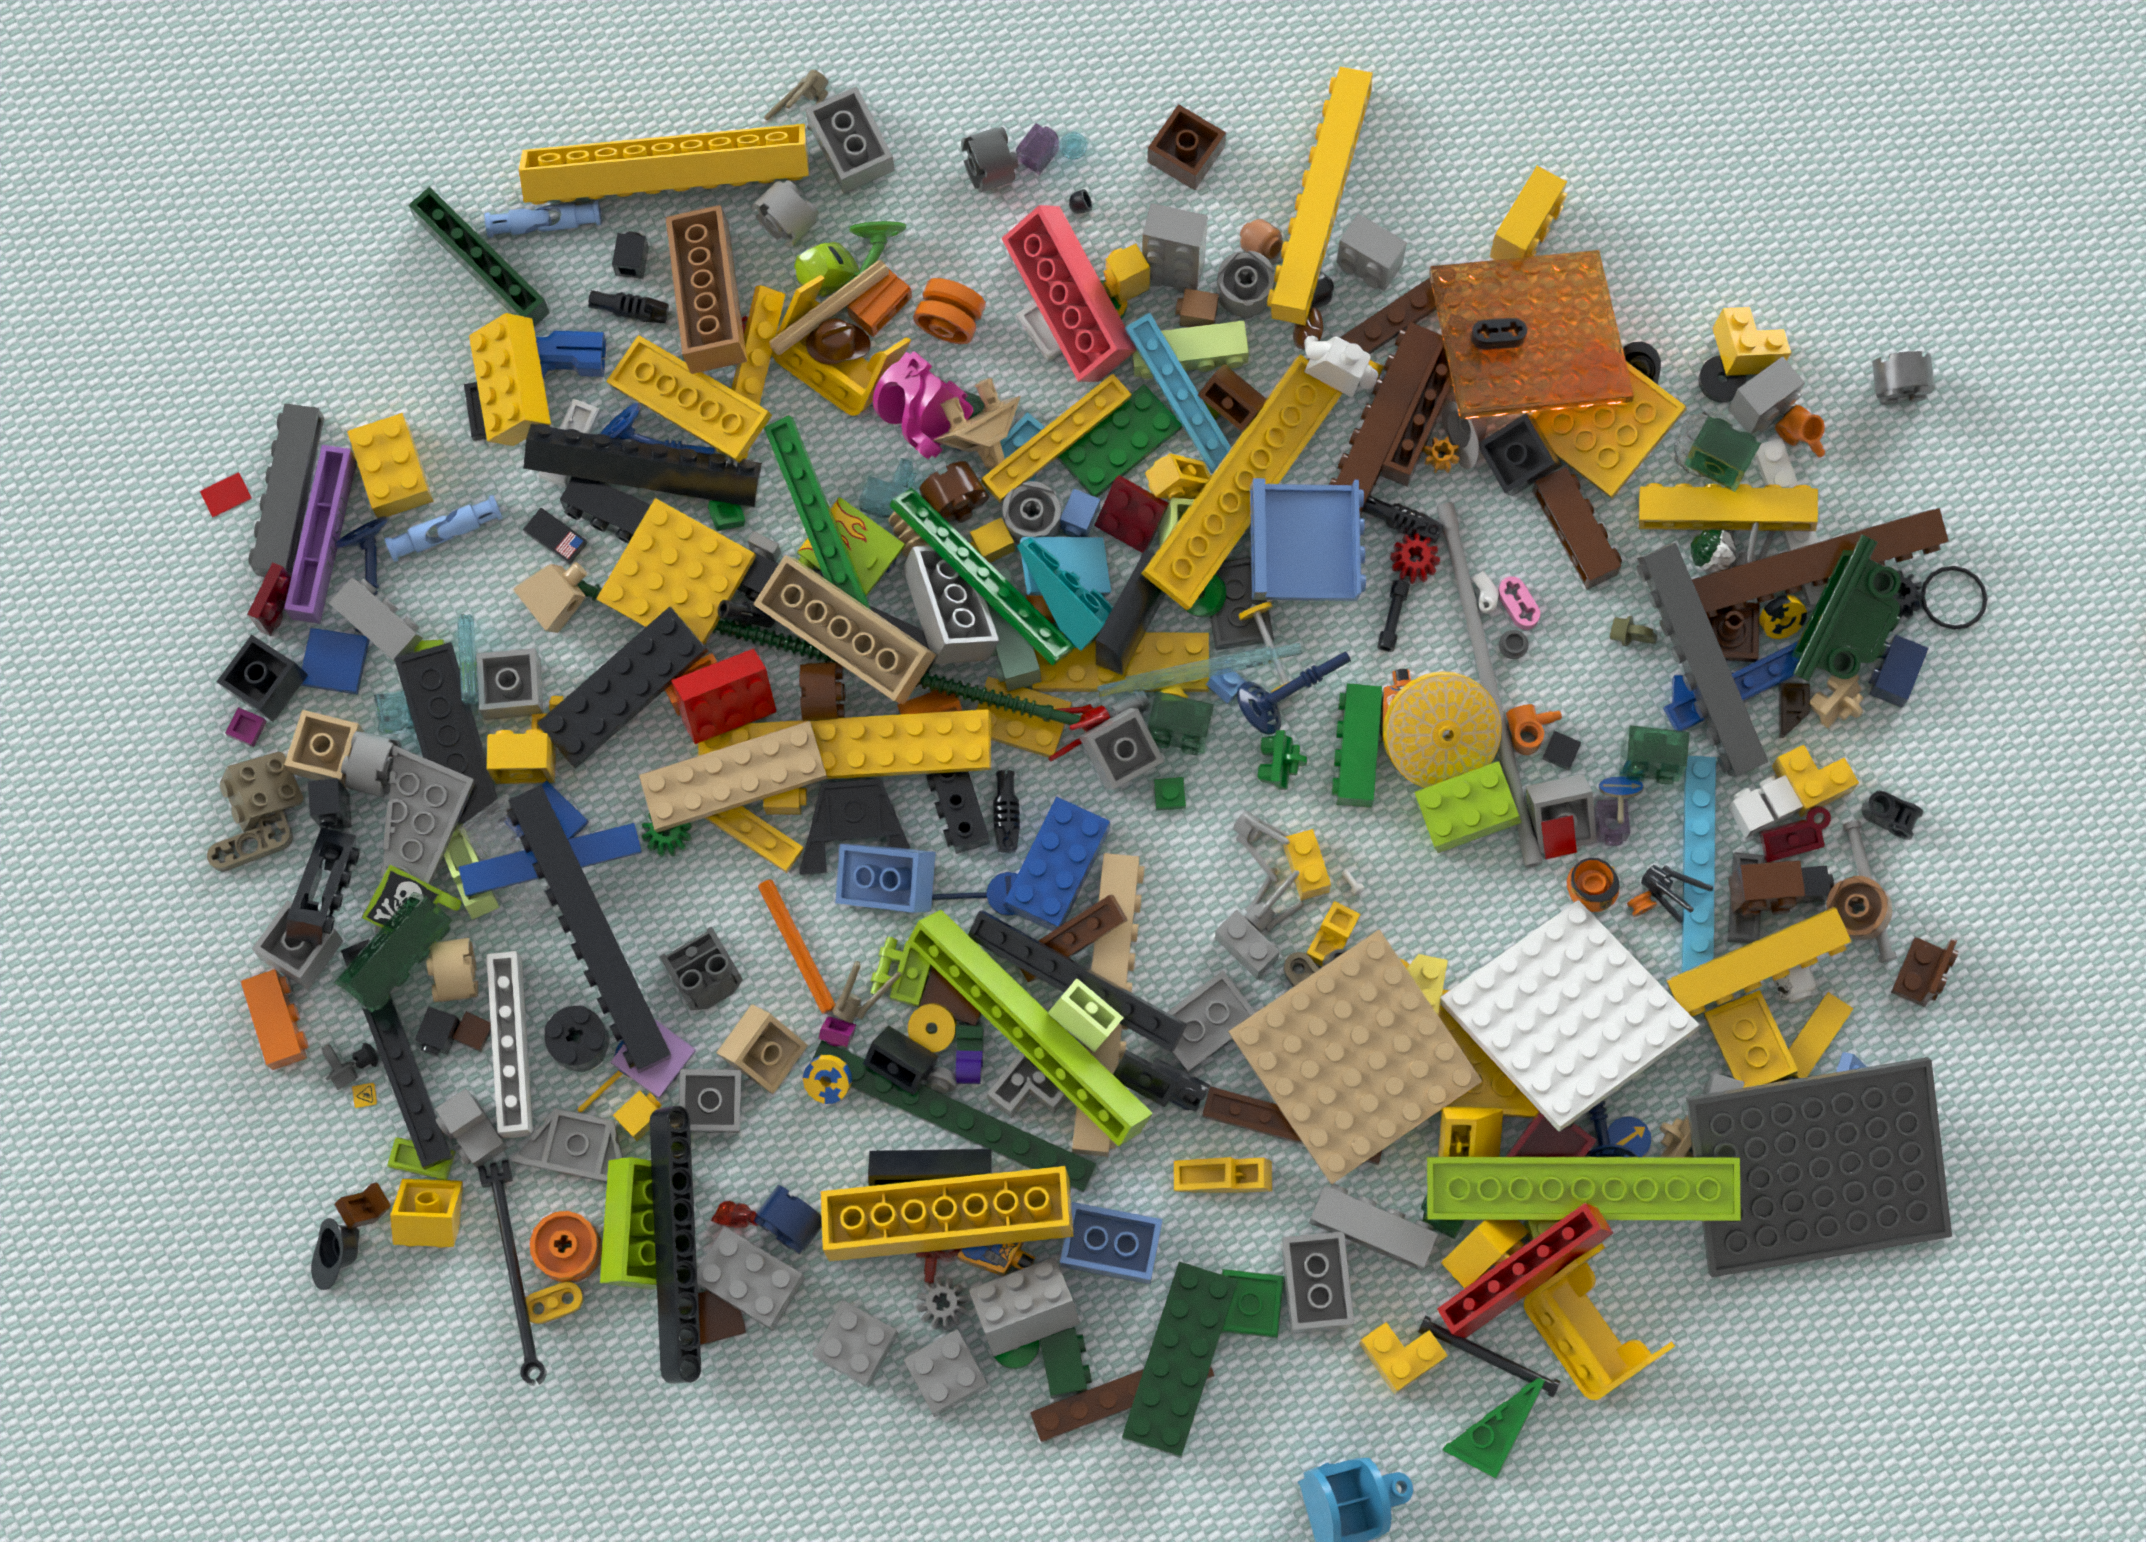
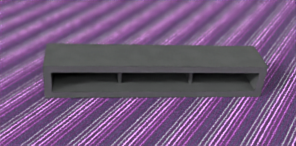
[248,403,324,577]

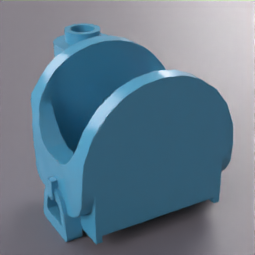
[1298,1458,1413,1542]

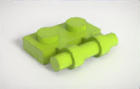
[870,936,931,1007]

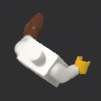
[1293,307,1384,398]

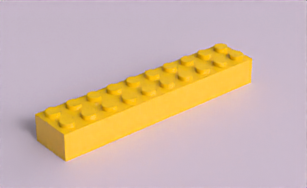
[519,124,809,205]

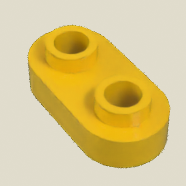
[526,1282,584,1324]

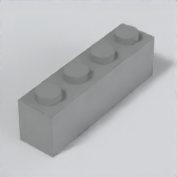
[1309,1184,1438,1271]

